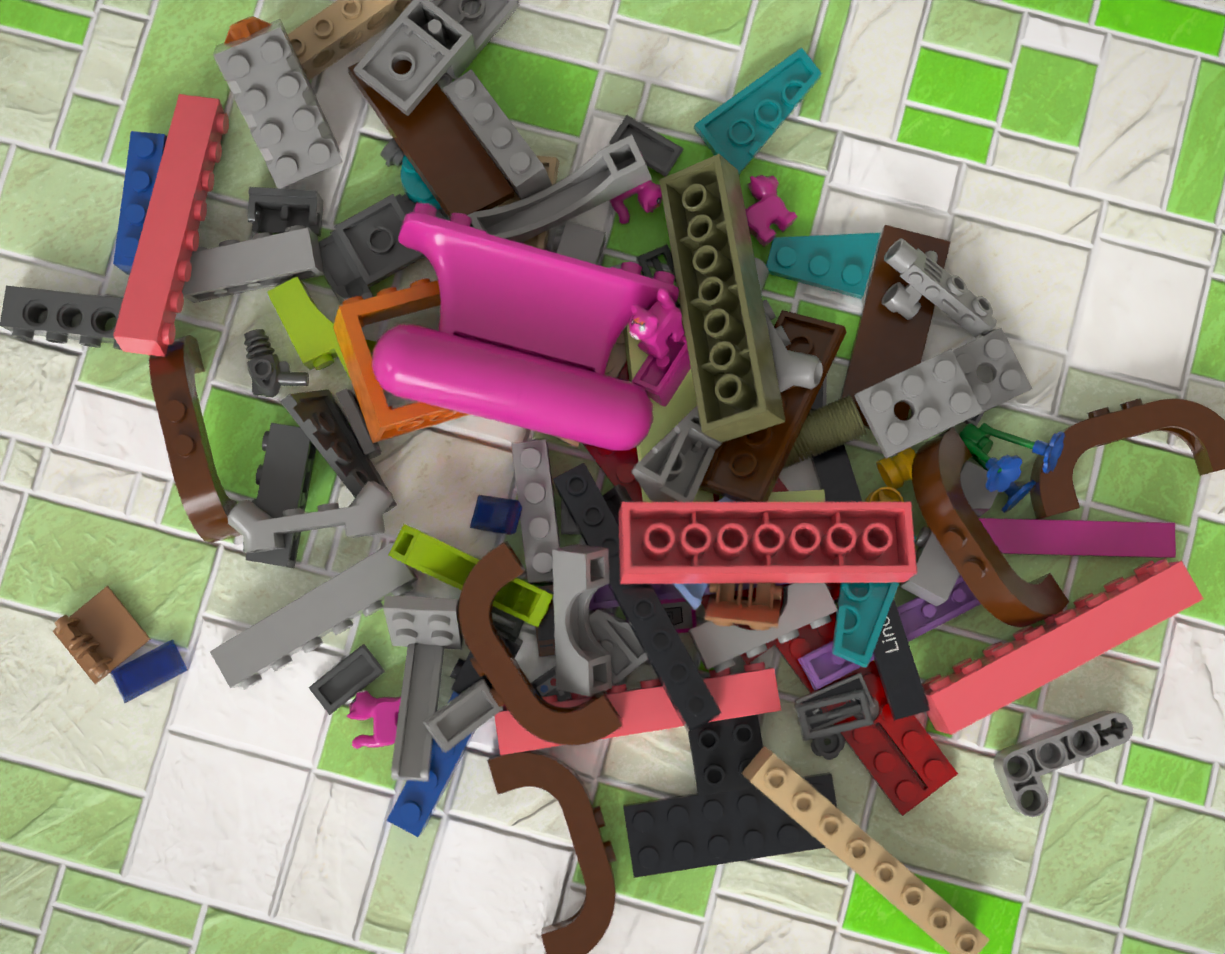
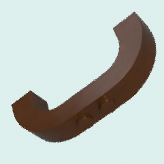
[149,335,242,543]
[1030,398,1225,520]
[912,427,1069,627]
[459,541,623,746]
[487,750,617,954]

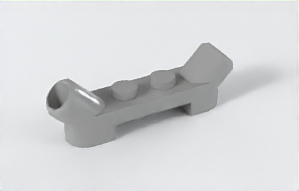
[754,257,823,393]
[228,481,394,553]

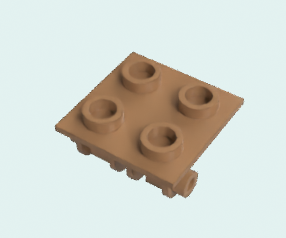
[705,583,782,630]
[53,586,151,684]

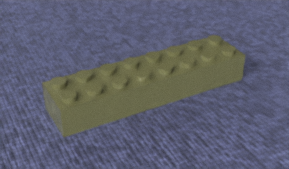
[659,154,786,443]

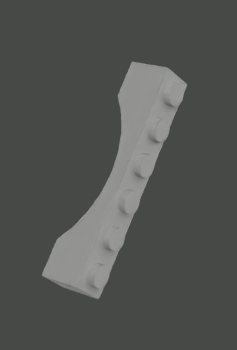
[467,135,652,243]

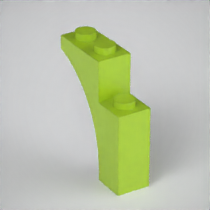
[267,276,377,380]
[388,524,553,627]

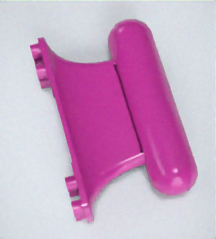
[372,203,679,451]

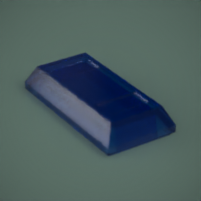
[470,495,523,535]
[110,639,188,703]

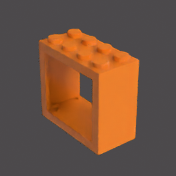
[333,278,469,443]

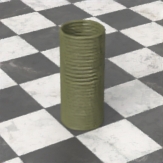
[783,395,867,469]

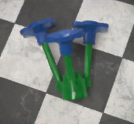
[959,423,1065,513]

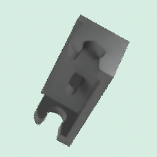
[248,187,324,237]

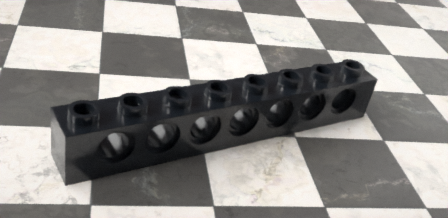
[553,463,721,733]

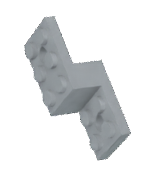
[353,0,519,116]
[854,328,1032,459]

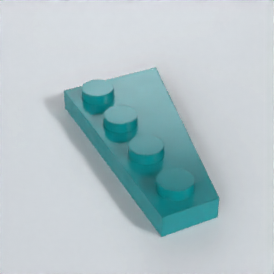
[694,47,822,175]
[832,535,917,668]

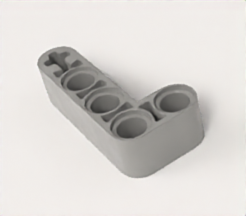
[993,711,1133,817]

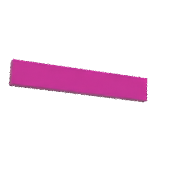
[979,518,1176,558]

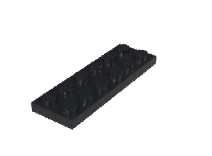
[623,772,837,878]

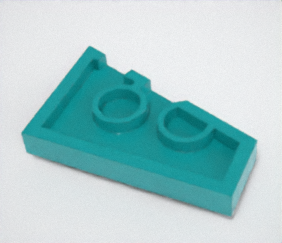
[766,233,880,299]

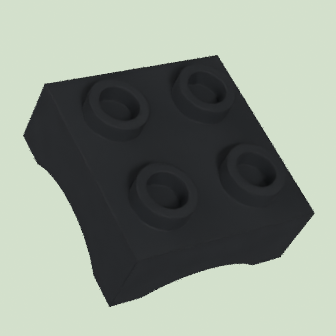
[688,714,763,796]

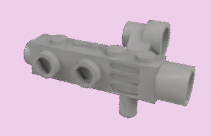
[881,238,997,338]

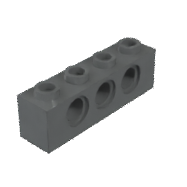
[0,285,123,350]

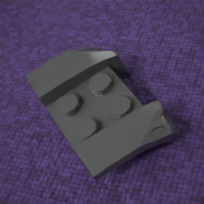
[319,194,446,304]

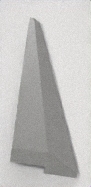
[631,406,721,502]

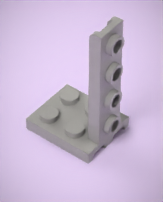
[383,595,463,781]

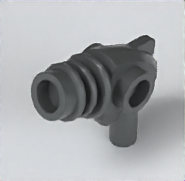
[244,329,309,398]

